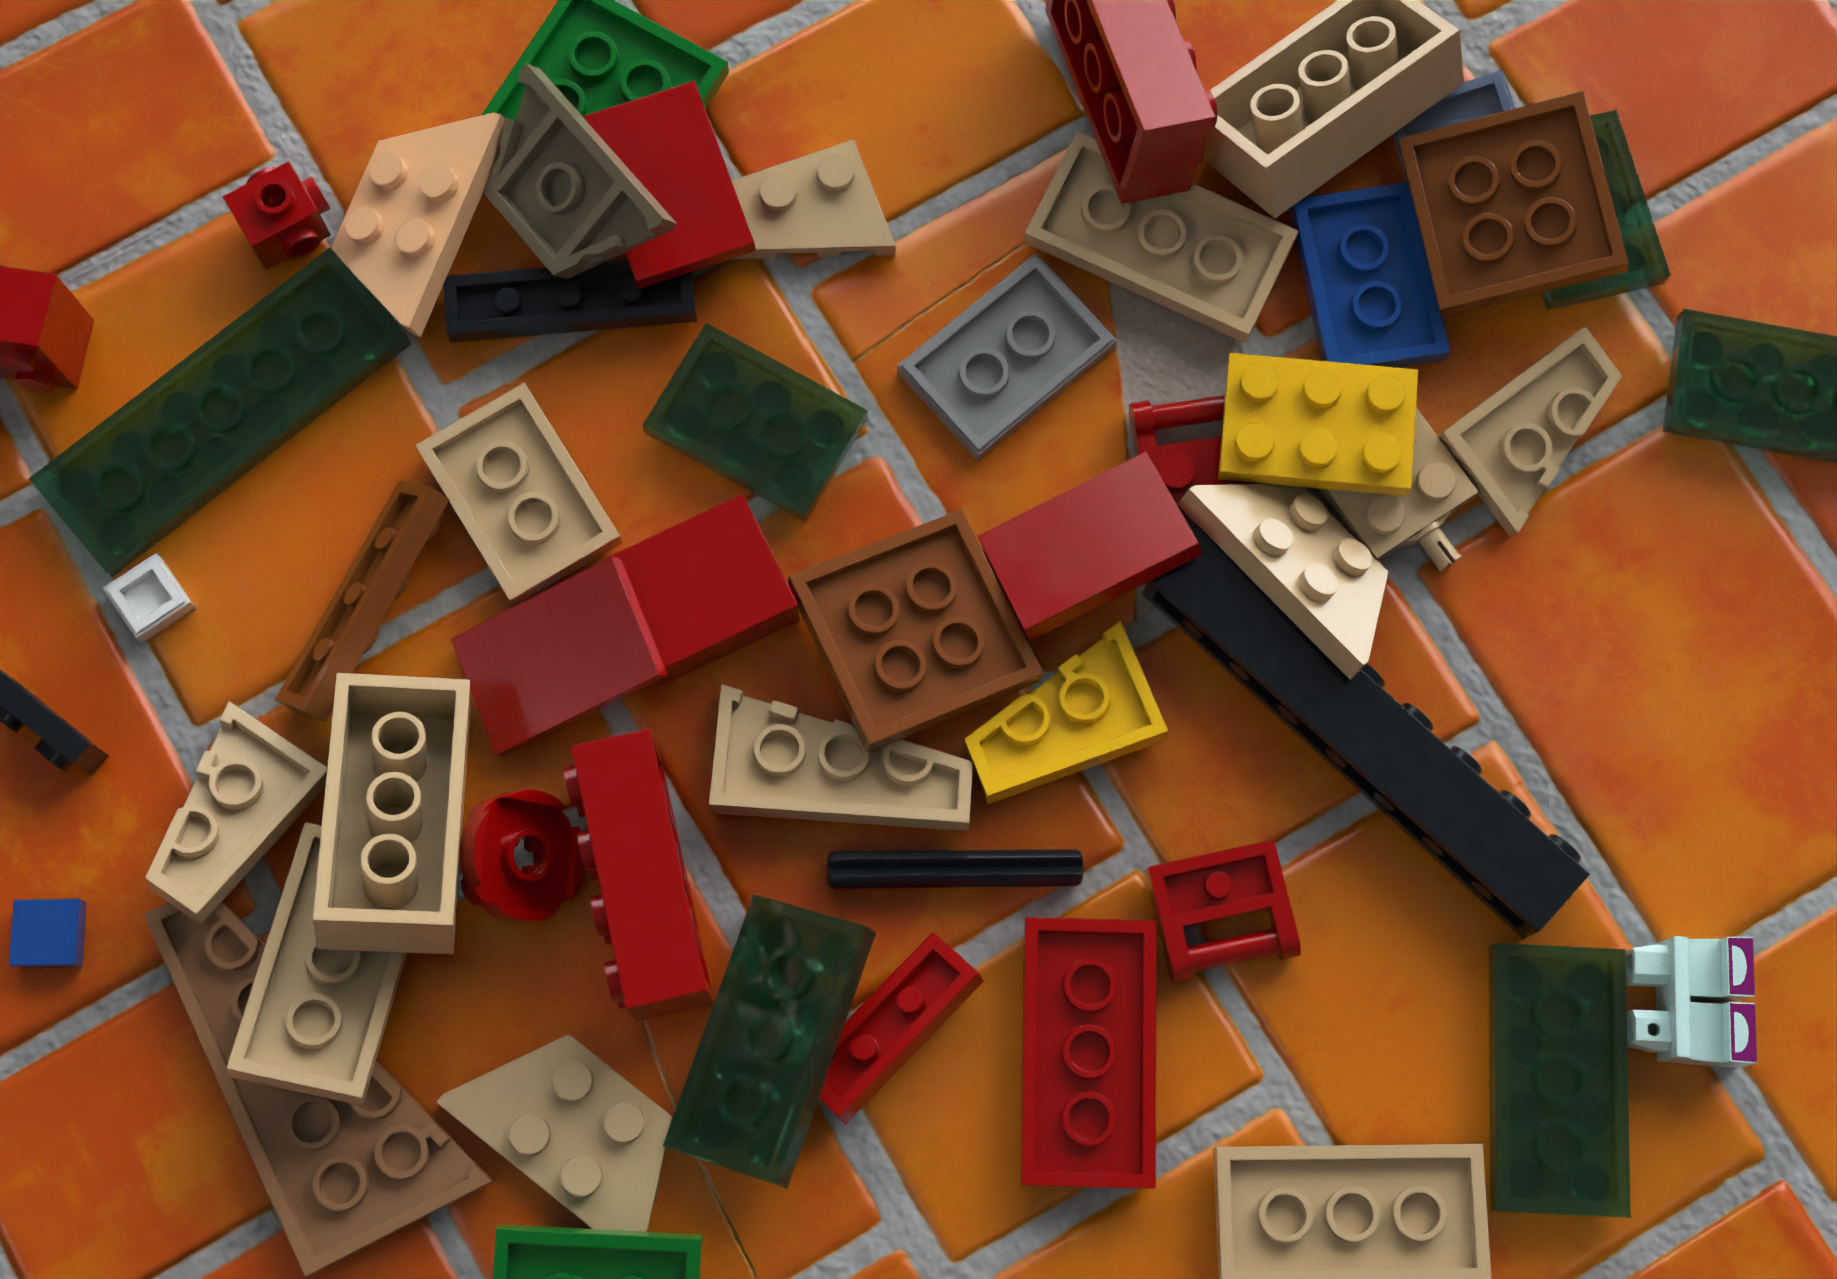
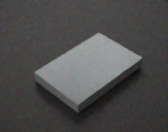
[897,253,1117,462]

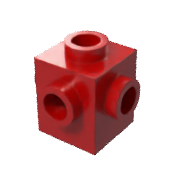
[222,161,331,270]

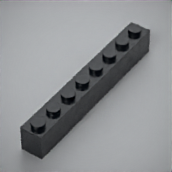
[1142,526,1590,939]

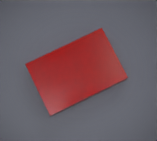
[583,80,755,289]
[977,451,1203,641]
[451,557,668,756]

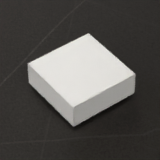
[102,553,196,643]

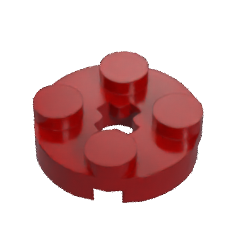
[460,789,585,923]

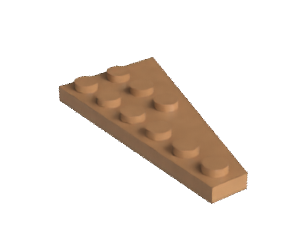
[143,901,495,1277]

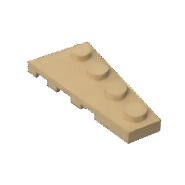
[709,684,973,831]

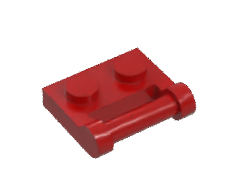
[1129,395,1264,510]
[1145,839,1301,984]

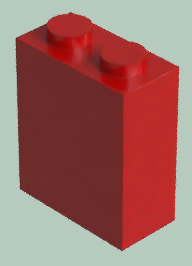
[603,494,800,685]

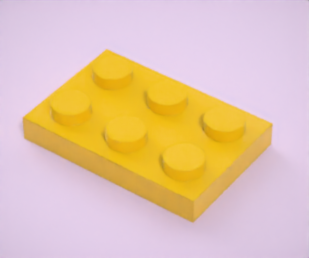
[1218,353,1418,497]

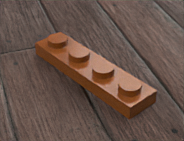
[275,481,450,722]

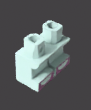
[1623,936,1757,1068]

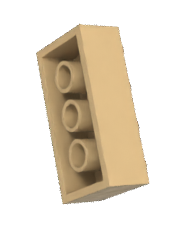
[1204,0,1464,218]
[313,673,471,954]

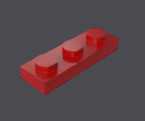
[795,932,984,1125]

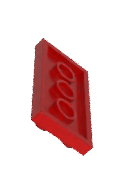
[1020,917,1157,1189]

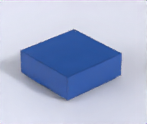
[9,899,86,968]

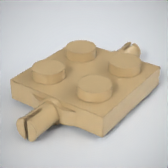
[1317,407,1479,573]

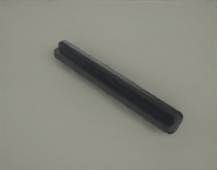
[827,849,1084,889]

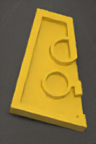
[964,620,1169,804]

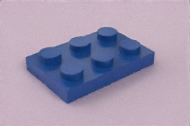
[1289,182,1451,368]

